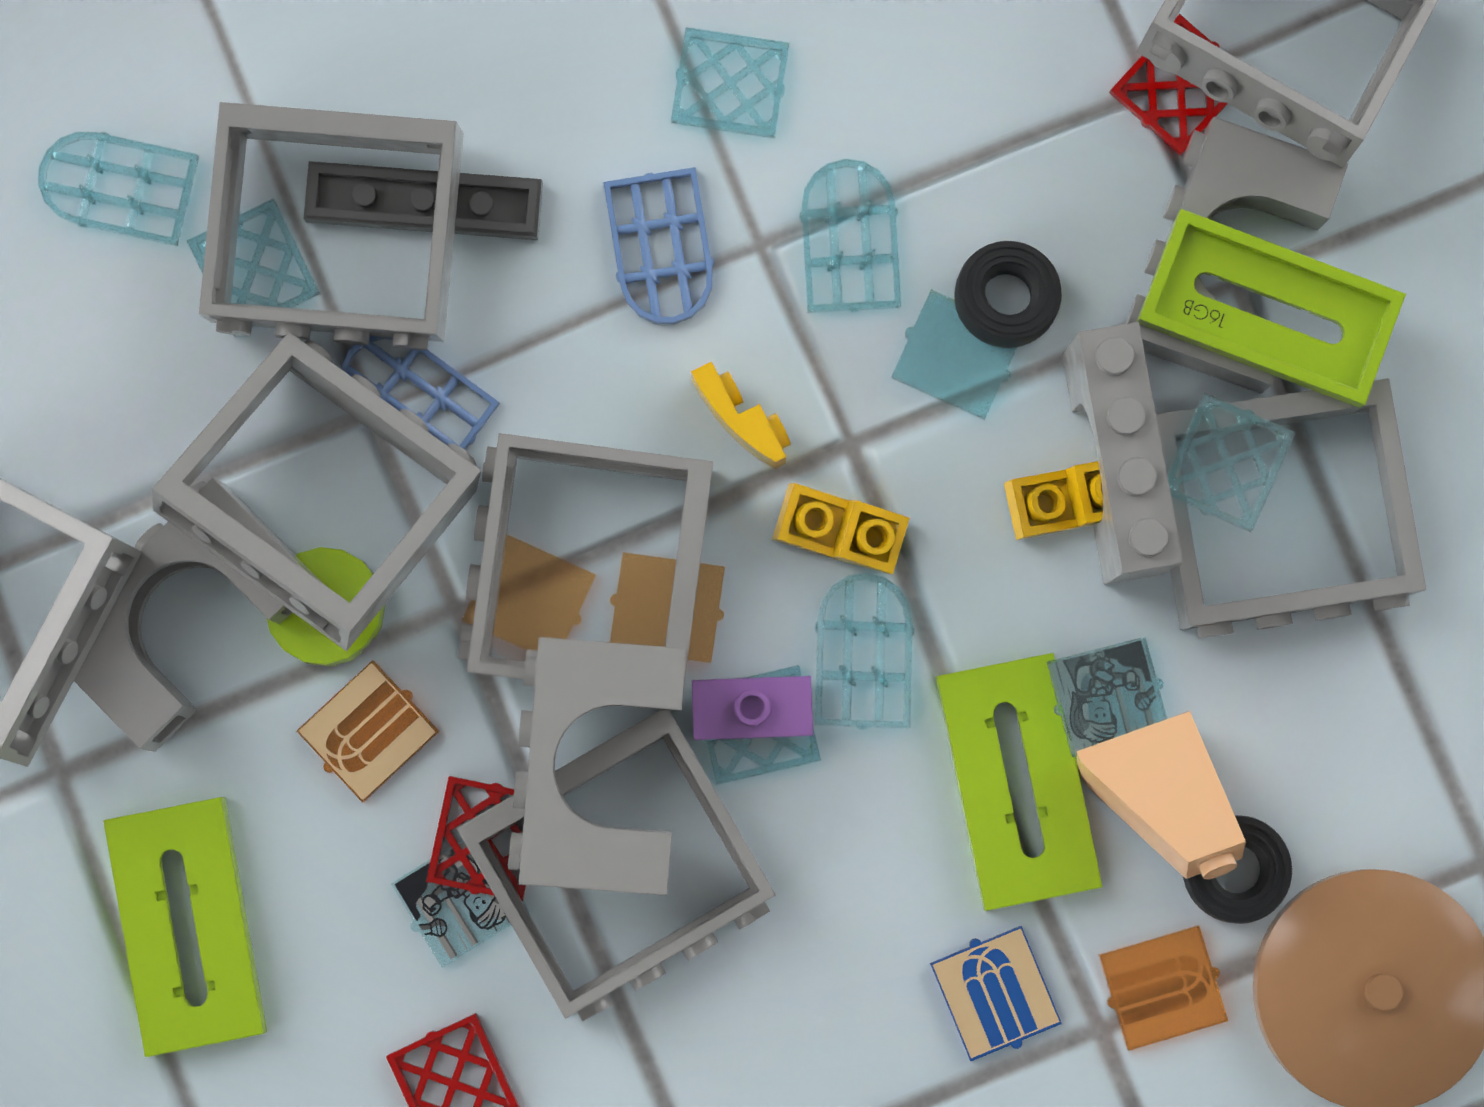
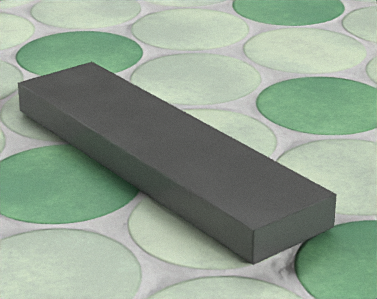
[303,161,543,240]

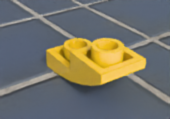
[691,361,791,469]
[1004,461,1103,540]
[772,483,910,574]

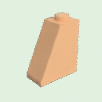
[1077,711,1246,879]

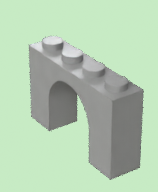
[1126,117,1348,394]
[1062,322,1184,585]
[74,477,322,752]
[508,637,686,895]

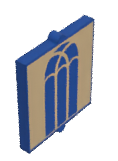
[930,926,1062,1061]

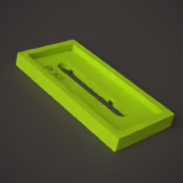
[1137,209,1406,408]
[935,653,1103,911]
[103,797,267,1057]

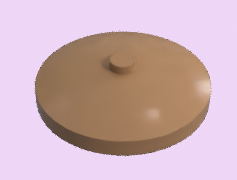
[1253,869,1484,1107]

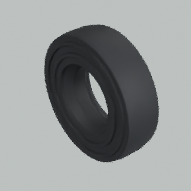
[954,241,1062,348]
[1183,815,1292,924]

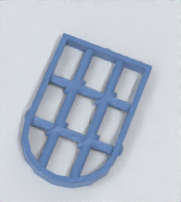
[603,167,714,325]
[341,336,500,450]

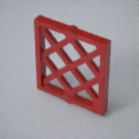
[1109,14,1228,156]
[426,776,526,902]
[386,1013,520,1107]

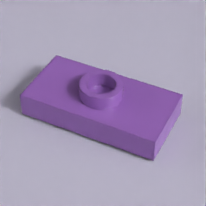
[692,676,813,740]

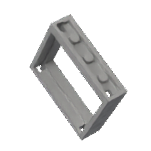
[1136,0,1438,168]
[199,102,464,350]
[152,332,481,651]
[1156,378,1426,638]
[458,433,713,690]
[0,478,142,767]
[457,709,776,1022]

